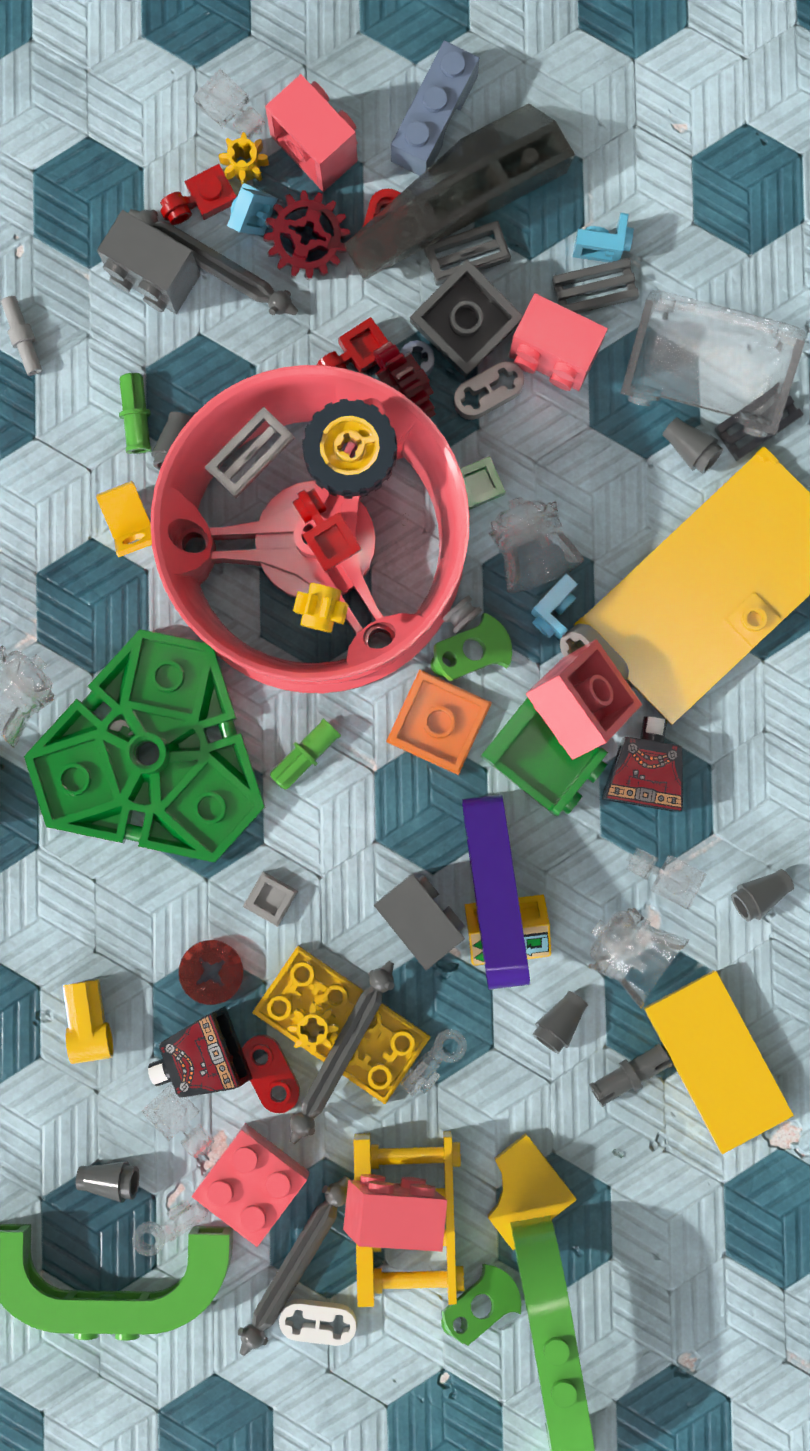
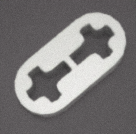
[279,1299,357,1346]

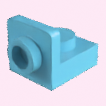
[227,183,278,236]
[572,213,634,263]
[531,573,578,640]

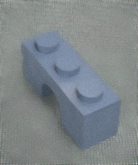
[391,40,480,179]

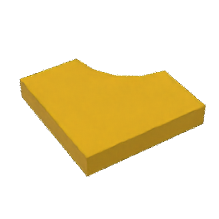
[487,1133,577,1250]

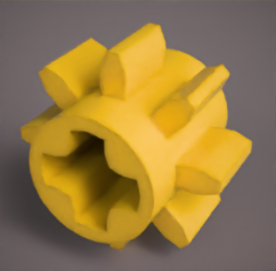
[218,132,269,184]
[293,583,349,633]
[287,1002,339,1055]

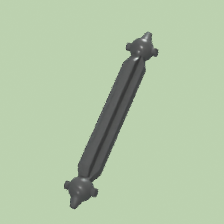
[128,209,298,315]
[290,961,395,1144]
[238,1175,350,1356]

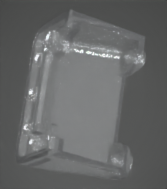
[621,290,805,438]

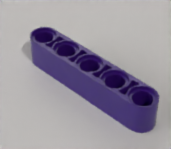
[462,794,530,990]

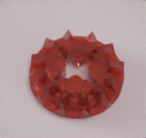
[179,940,244,1005]

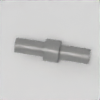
[1,296,42,376]

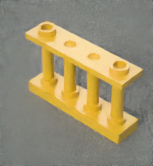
[353,1131,464,1307]

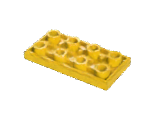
[252,945,431,1104]
[644,970,794,1154]

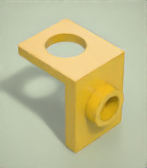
[96,481,152,557]

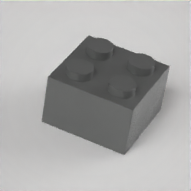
[97,209,200,314]
[410,259,523,378]
[374,873,465,970]

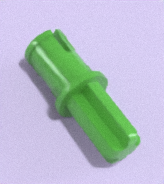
[119,373,152,454]
[270,718,341,790]

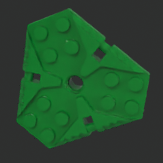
[24,629,266,863]

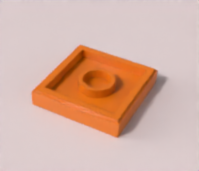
[386,669,492,775]

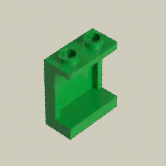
[480,697,608,816]

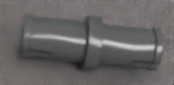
[589,1044,672,1107]

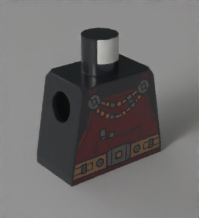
[602,716,683,812]
[148,1006,253,1098]

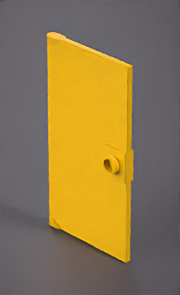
[574,447,810,726]

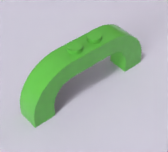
[510,1216,595,1451]
[0,1224,233,1341]

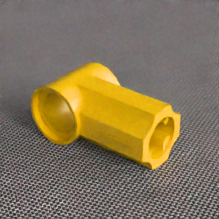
[63,979,114,1064]

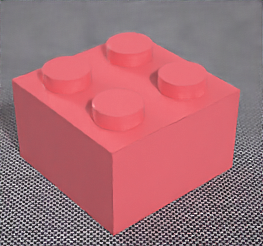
[265,74,358,192]
[509,293,608,391]
[526,639,642,760]
[191,1123,309,1247]
[343,1174,447,1252]

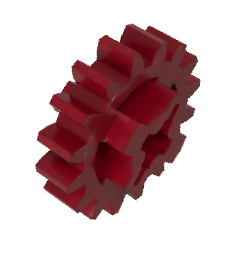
[263,190,350,280]
[373,341,436,418]

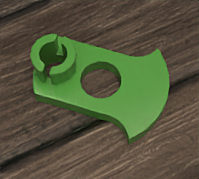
[431,613,512,682]
[441,1264,521,1346]

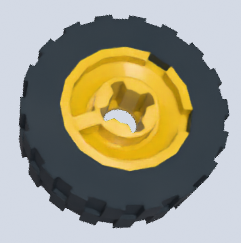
[302,399,397,499]

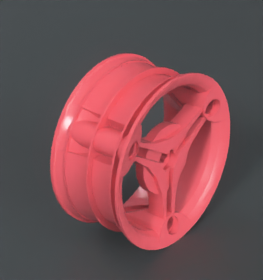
[151,365,470,694]

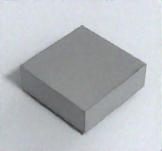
[243,871,298,927]

